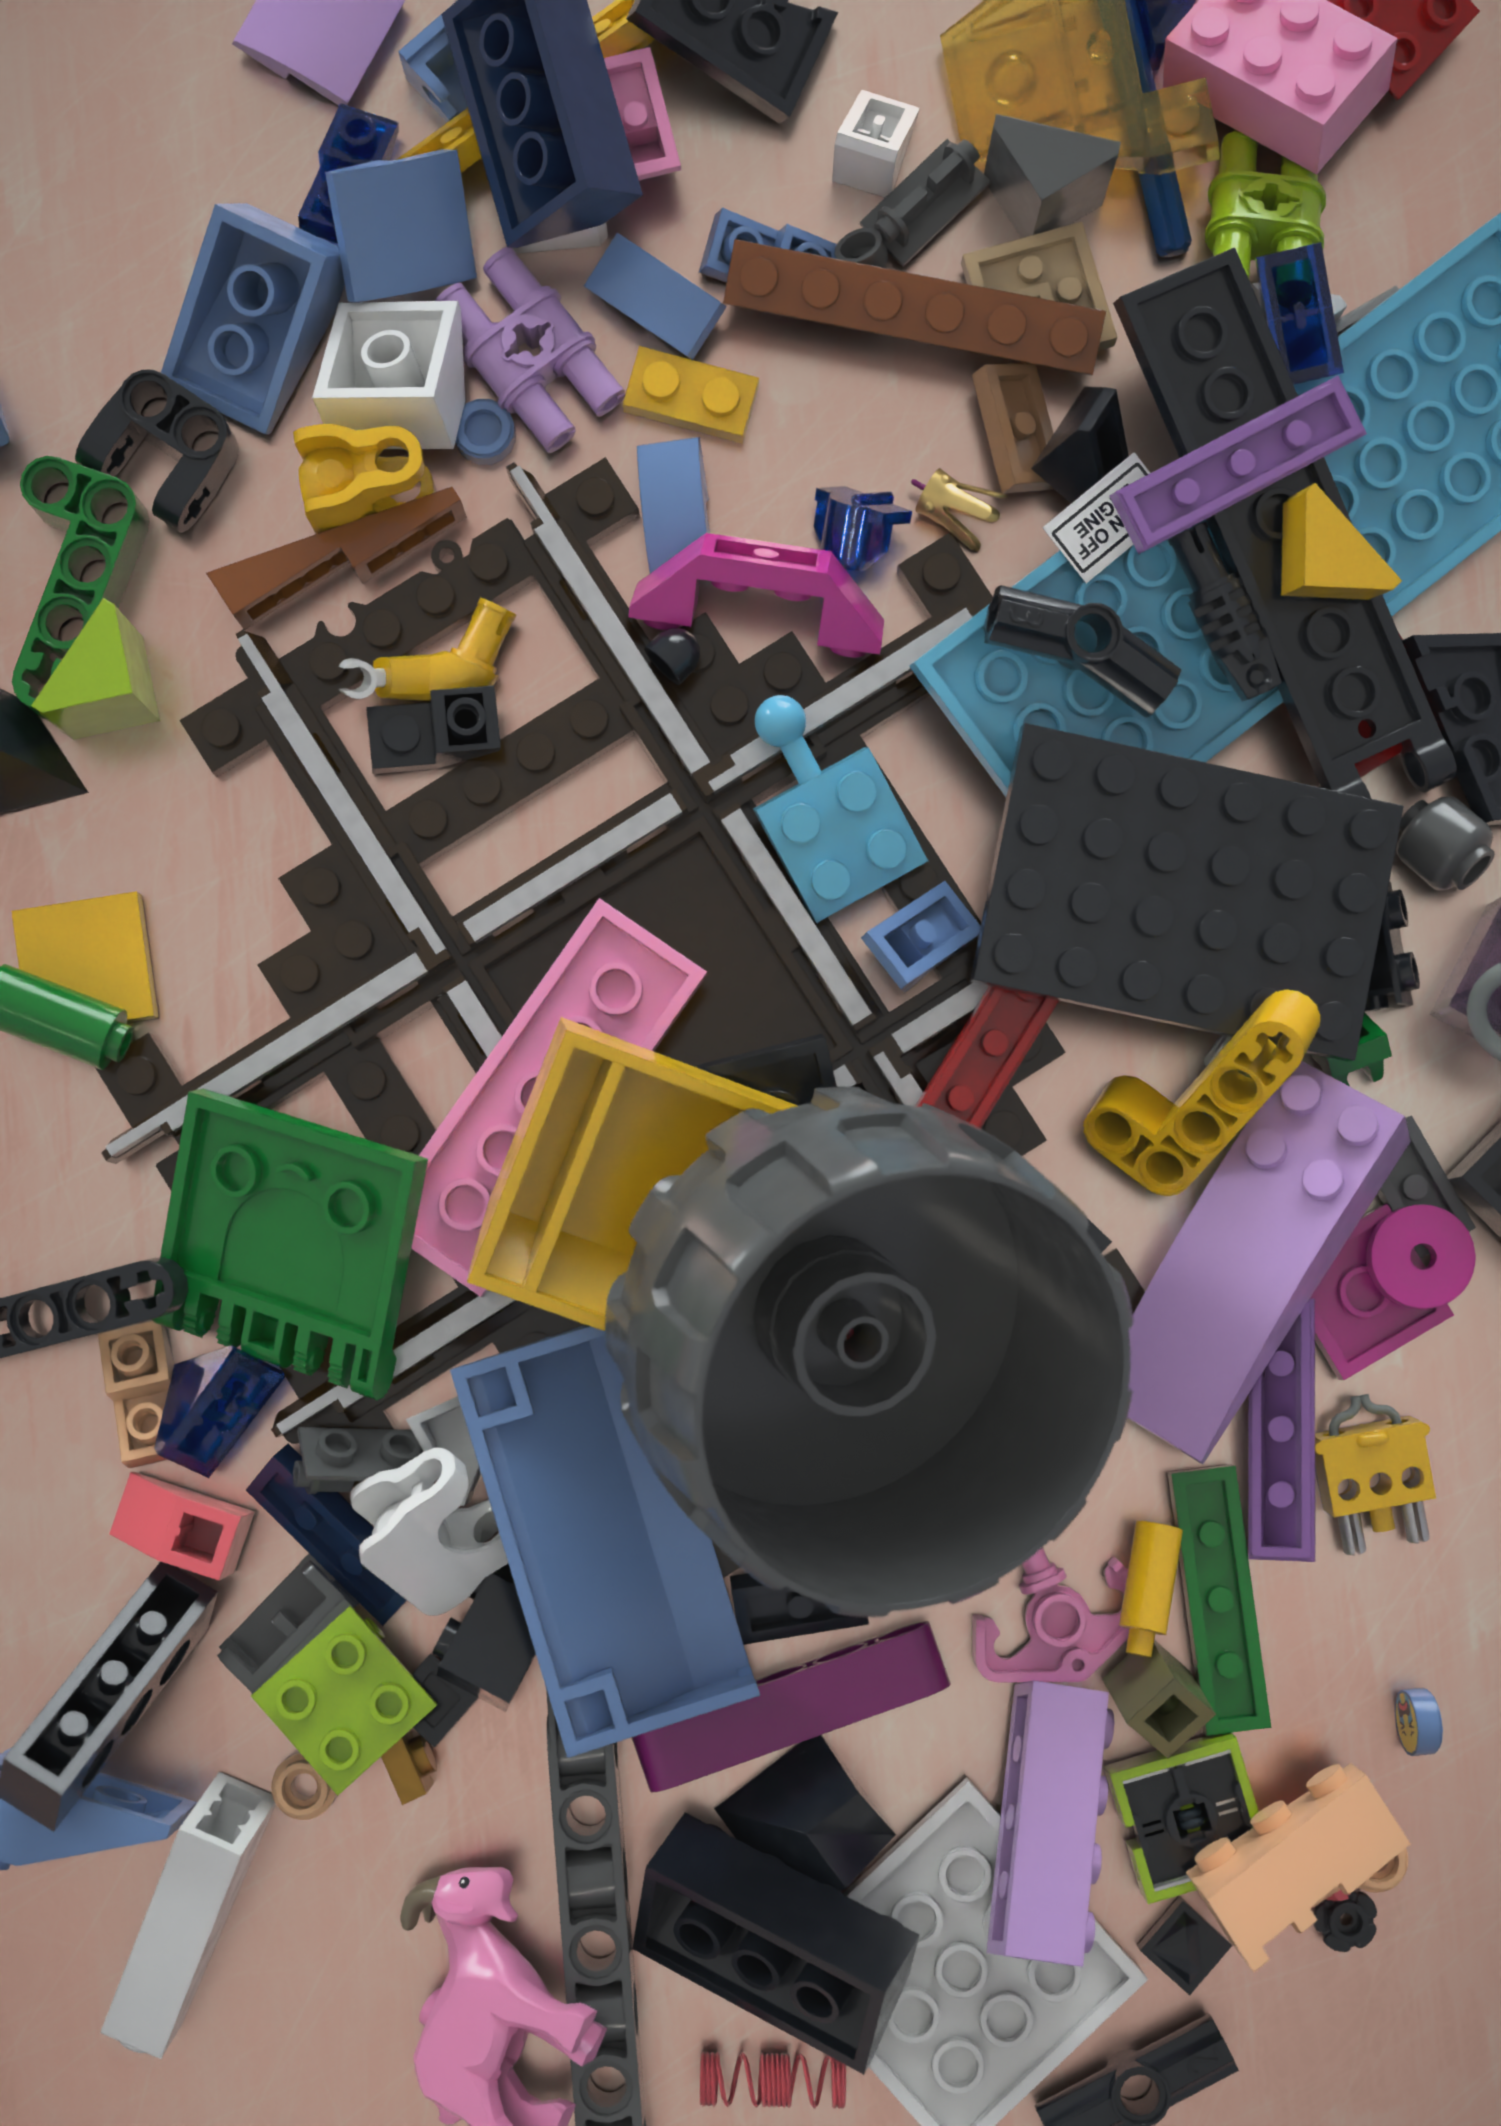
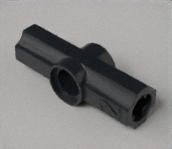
[1035,2014,1239,2126]

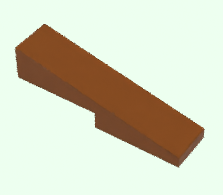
[206,486,467,630]

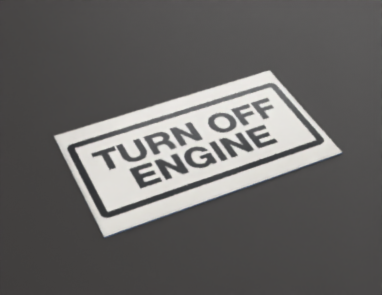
[1042,452,1150,583]

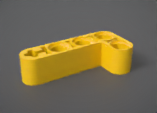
[1083,989,1321,1196]

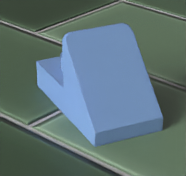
[861,881,981,993]

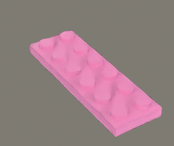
[411,898,707,1297]

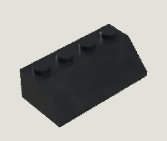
[632,1812,920,2075]

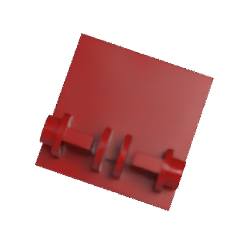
[1327,0,1480,101]

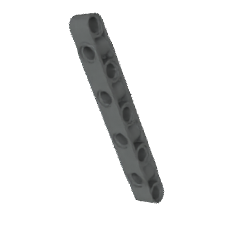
[546,1689,647,2126]

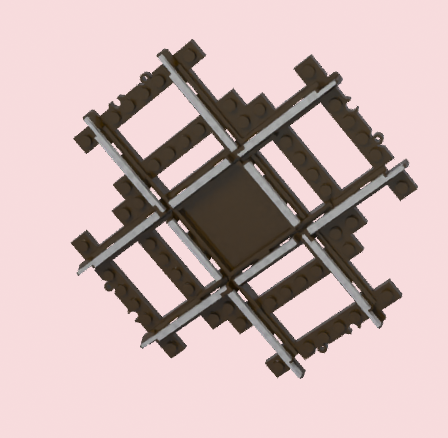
[96,457,1145,1578]

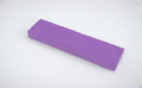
[1109,376,1367,554]

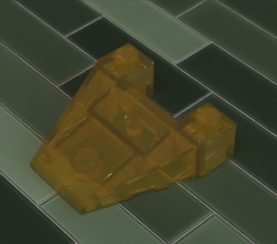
[940,0,1220,175]

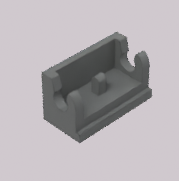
[217,1553,360,1695]

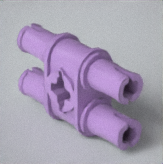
[435,247,625,453]

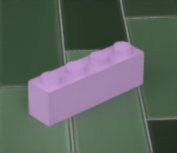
[986,1680,1114,1967]

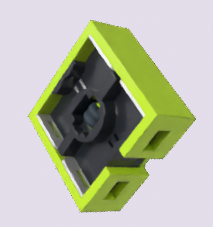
[1103,1733,1259,1904]

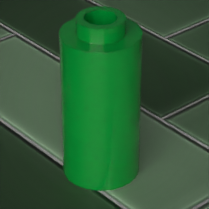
[0,964,134,1070]

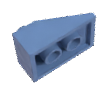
[161,203,345,435]
[0,1747,197,1870]

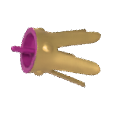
[911,468,1007,551]

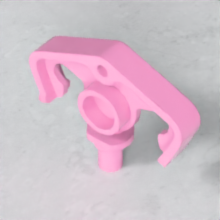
[972,1547,1129,1683]

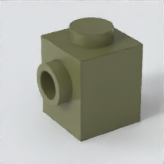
[1102,1640,1216,1758]

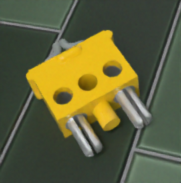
[1315,1394,1436,1556]

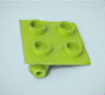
[251,1605,438,1796]

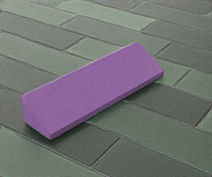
[1248,1299,1316,1562]

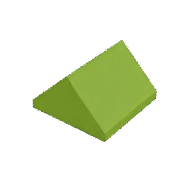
[31,598,160,740]

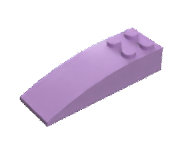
[1127,1061,1411,1465]

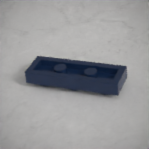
[246,1443,407,1626]

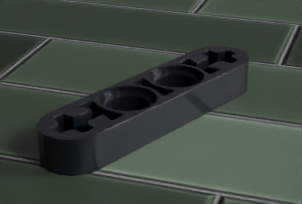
[0,1257,188,1358]

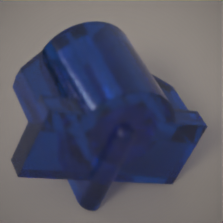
[813,486,912,571]

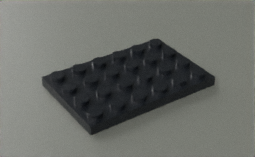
[970,723,1404,1062]

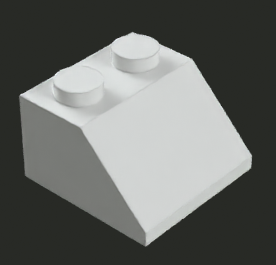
[312,301,465,449]

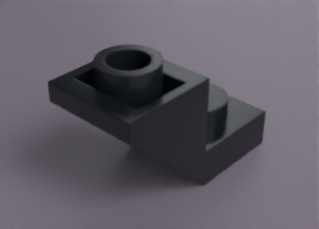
[366,686,501,774]

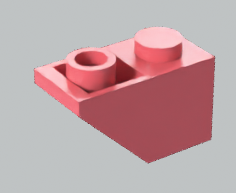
[109,1471,255,1581]

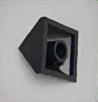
[714,1734,896,1891]

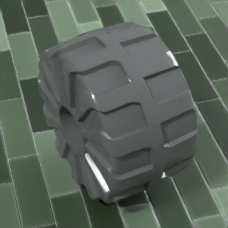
[605,1087,1133,1617]

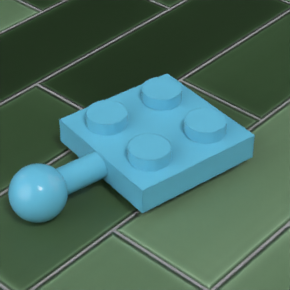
[753,695,928,923]

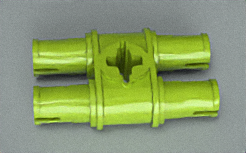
[1205,131,1326,306]

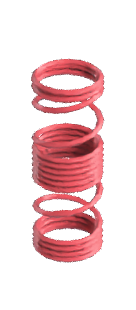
[700,2051,846,2109]

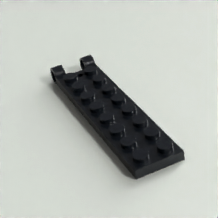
[1113,247,1457,799]

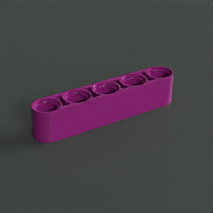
[631,1621,951,1793]

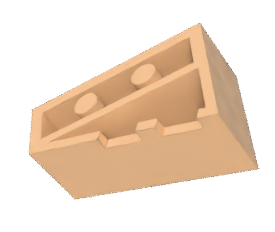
[1186,1763,1411,1972]

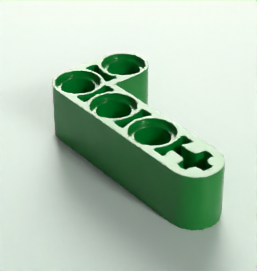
[12,456,150,721]

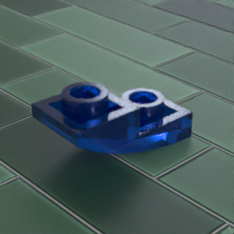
[298,103,399,243]

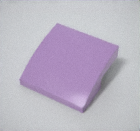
[232,0,405,109]

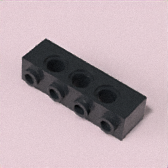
[0,1561,218,1832]

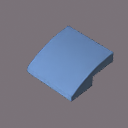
[325,149,477,302]

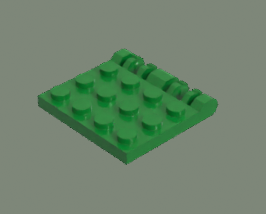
[152,1089,428,1400]

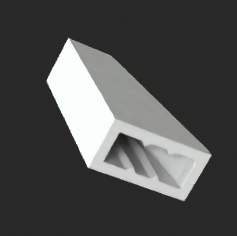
[100,1772,276,2059]

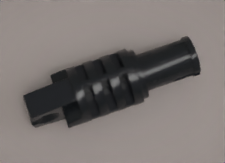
[1168,521,1282,701]

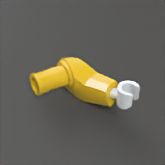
[339,597,517,701]

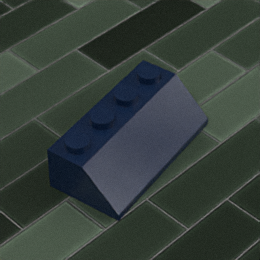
[441,0,643,248]

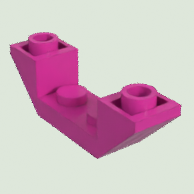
[628,533,885,658]

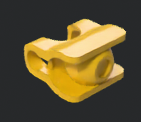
[293,424,435,534]

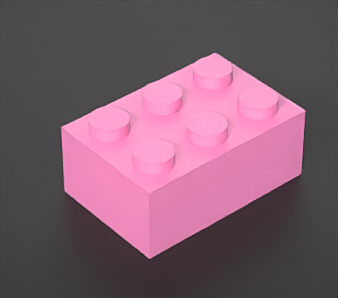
[1163,0,1397,175]

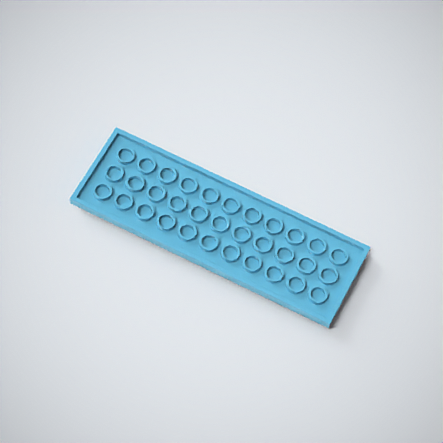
[909,212,1501,797]

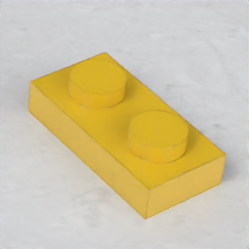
[623,346,759,444]

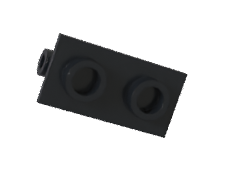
[1365,881,1420,1012]

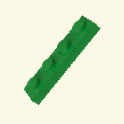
[1168,1464,1272,1736]

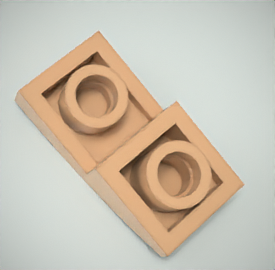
[98,1321,191,1469]

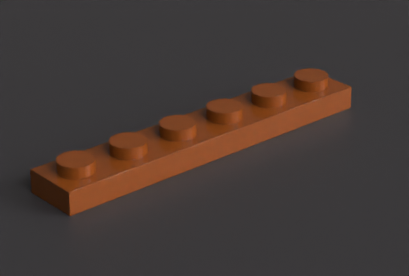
[723,239,1106,376]

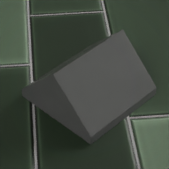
[984,114,1121,238]

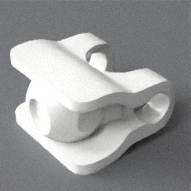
[350,1448,508,1616]

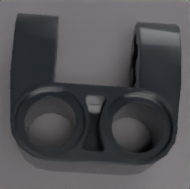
[75,370,238,533]

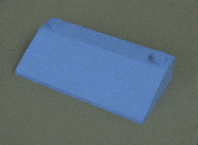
[450,1325,760,1758]

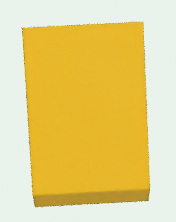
[1281,483,1402,600]

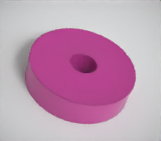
[1366,1204,1476,1309]

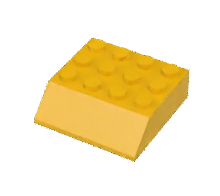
[467,1017,798,1331]

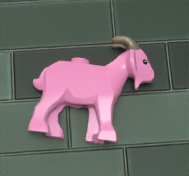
[400,1867,607,2126]

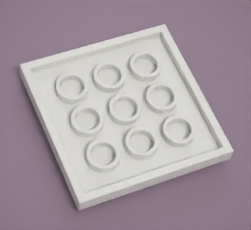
[843,1777,1148,2126]

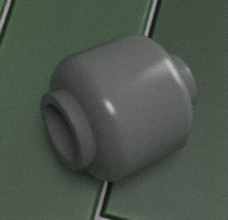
[1397,797,1495,890]

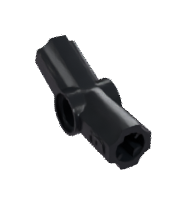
[984,585,1182,717]

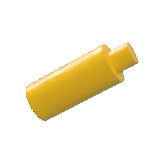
[1119,1521,1183,1658]

